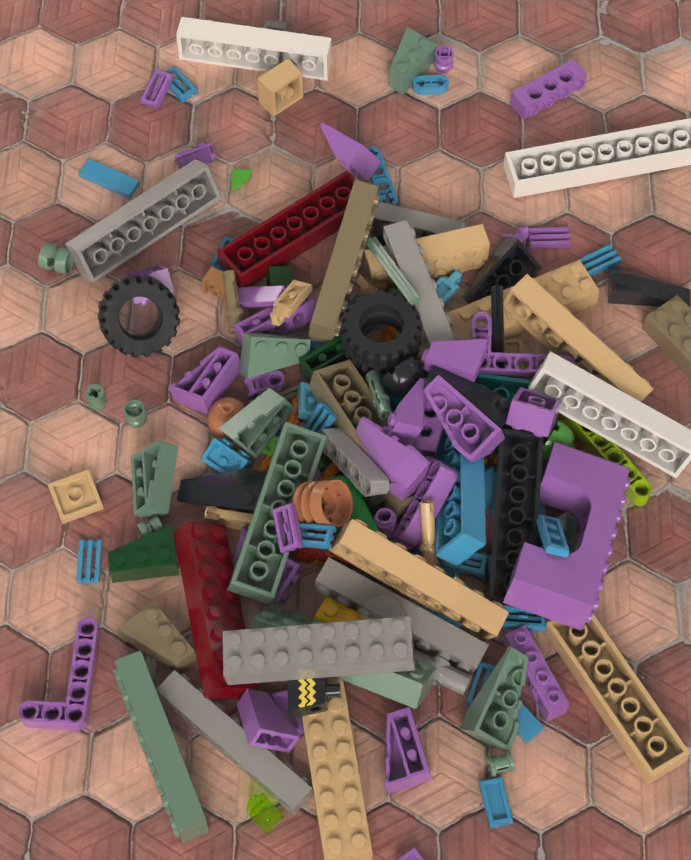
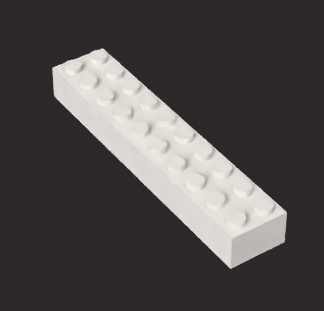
[503,118,691,198]

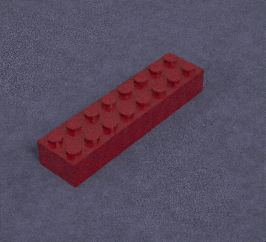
[217,170,356,288]
[174,521,257,699]

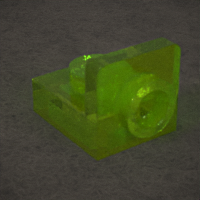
[246,792,284,834]

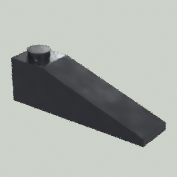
[608,267,691,307]
[426,365,511,429]

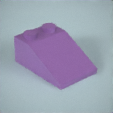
[320,122,381,181]
[383,378,424,446]

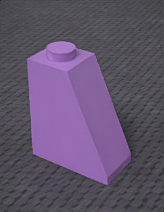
[422,339,488,383]
[237,688,300,753]

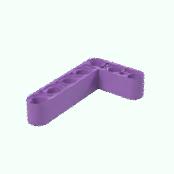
[471,312,576,379]
[18,617,100,731]

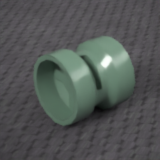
[124,399,147,428]
[136,516,163,537]

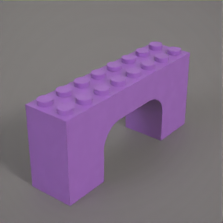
[503,442,631,630]

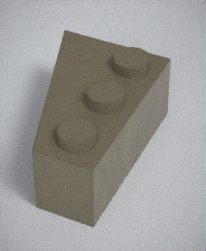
[117,602,197,674]

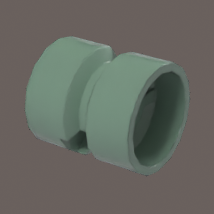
[38,242,74,275]

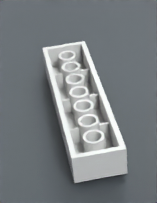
[176,17,332,81]
[528,351,691,478]

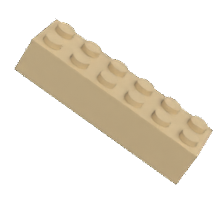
[364,224,490,291]

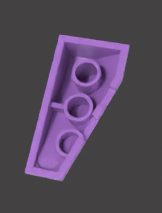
[423,375,505,463]
[356,417,430,501]

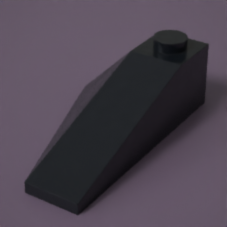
[462,237,542,304]
[177,469,267,513]

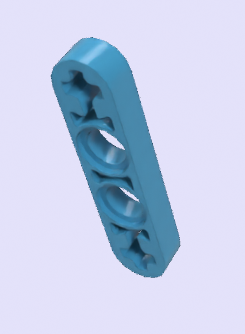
[367,147,398,206]

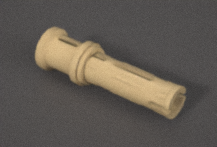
[419,500,440,567]

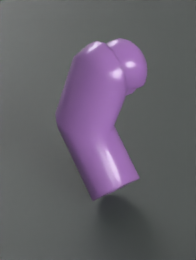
[502,225,530,243]

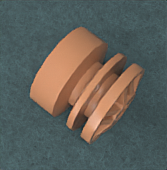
[293,480,353,527]

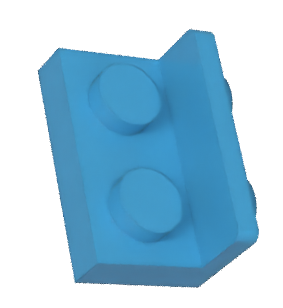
[201,437,254,473]

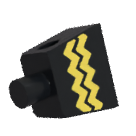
[287,677,341,719]

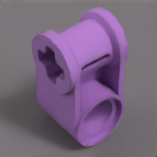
[244,370,286,401]

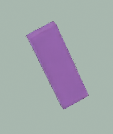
[237,286,286,308]

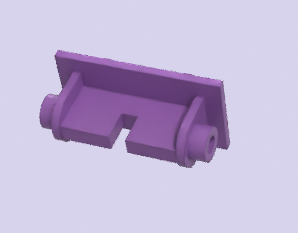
[174,143,216,169]

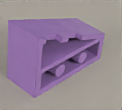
[168,347,240,415]
[384,707,433,794]

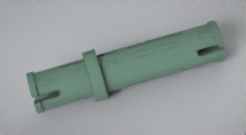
[366,370,393,421]

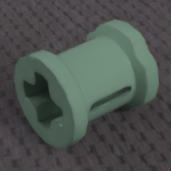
[85,384,106,411]
[486,751,515,777]

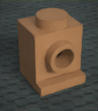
[201,266,226,299]

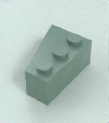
[388,27,438,95]
[239,332,311,379]
[218,388,295,459]
[131,440,178,520]

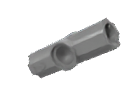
[414,649,472,695]

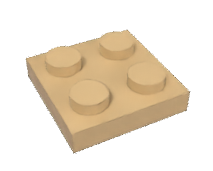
[47,469,104,524]

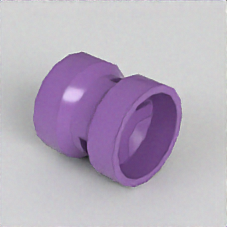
[434,46,454,73]

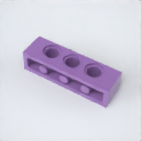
[510,59,587,120]
[233,294,316,347]
[413,377,444,459]
[503,625,569,722]

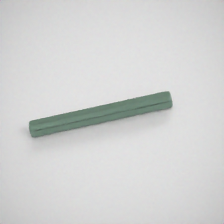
[366,236,421,305]

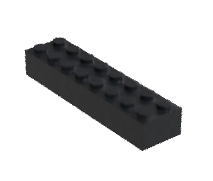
[484,429,544,605]

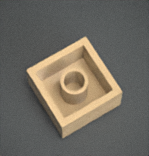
[257,59,303,117]

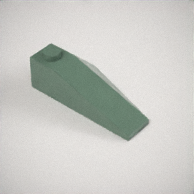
[459,647,529,751]

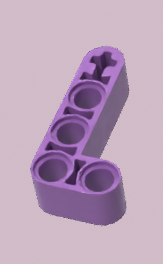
[395,456,458,547]

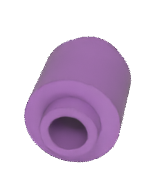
[374,508,398,539]

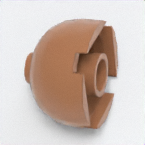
[207,397,246,440]

